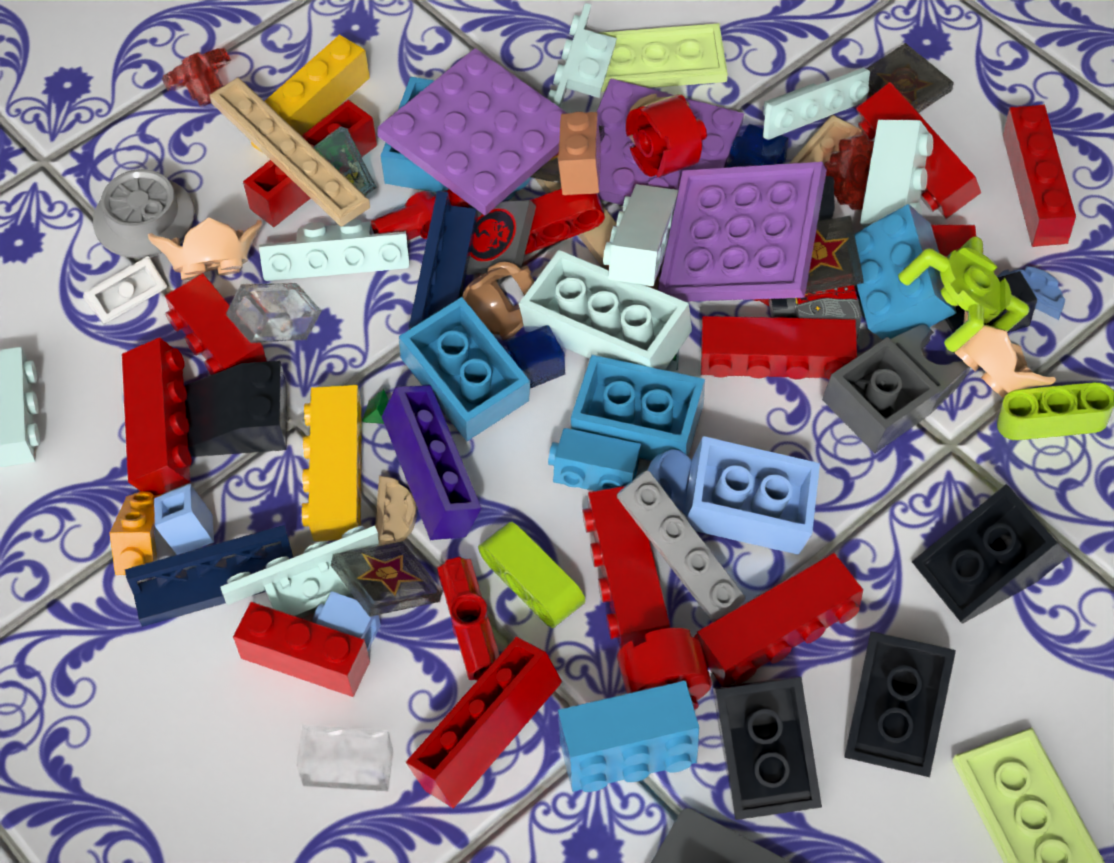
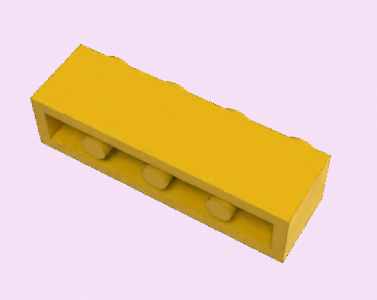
[251,34,370,153]
[302,385,362,541]

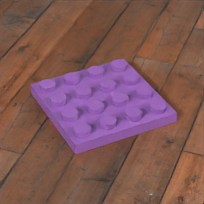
[377,48,568,215]
[597,79,744,205]
[658,162,827,302]

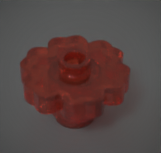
[161,48,232,107]
[824,135,874,210]

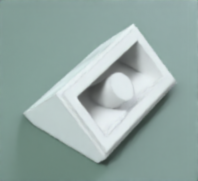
[83,256,168,324]

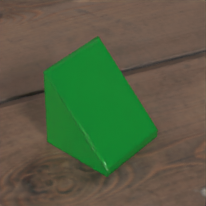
[362,389,389,424]

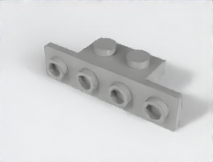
[617,471,746,622]

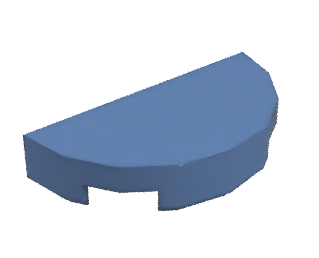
[997,266,1065,320]

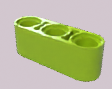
[997,382,1114,440]
[478,522,586,628]

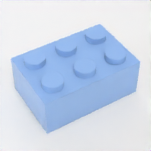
[684,436,820,555]

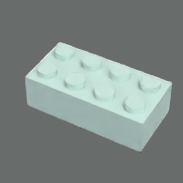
[519,250,692,370]

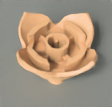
[148,217,262,280]
[954,311,1056,398]

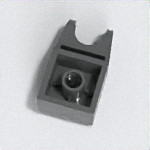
[822,325,970,453]

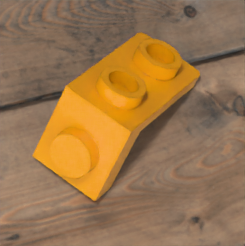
[109,492,161,575]

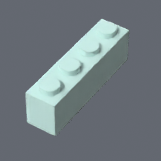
[603,184,679,286]

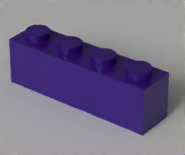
[382,385,482,540]

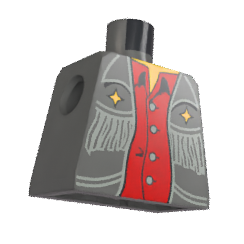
[769,260,861,340]

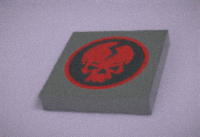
[466,200,536,275]

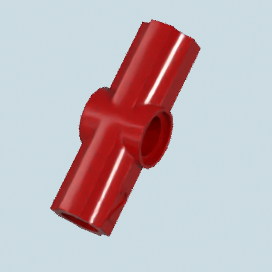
[371,189,469,241]
[437,557,499,681]

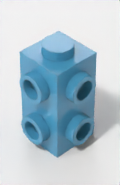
[548,428,641,491]

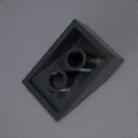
[184,361,287,457]
[912,484,1069,624]
[844,631,956,778]
[713,676,822,820]

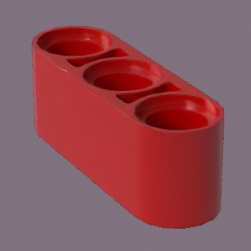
[524,188,605,255]

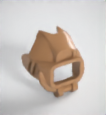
[462,262,534,341]

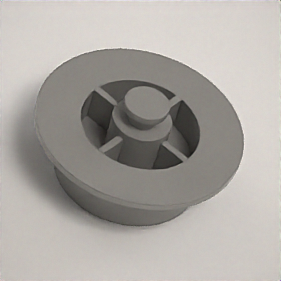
[93,169,194,258]

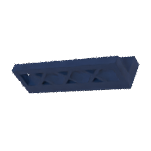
[409,191,478,330]
[124,525,294,627]

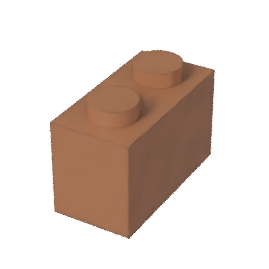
[558,112,601,195]

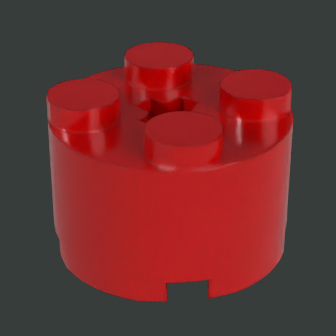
[626,94,707,178]
[617,628,712,710]

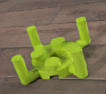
[898,237,1029,352]

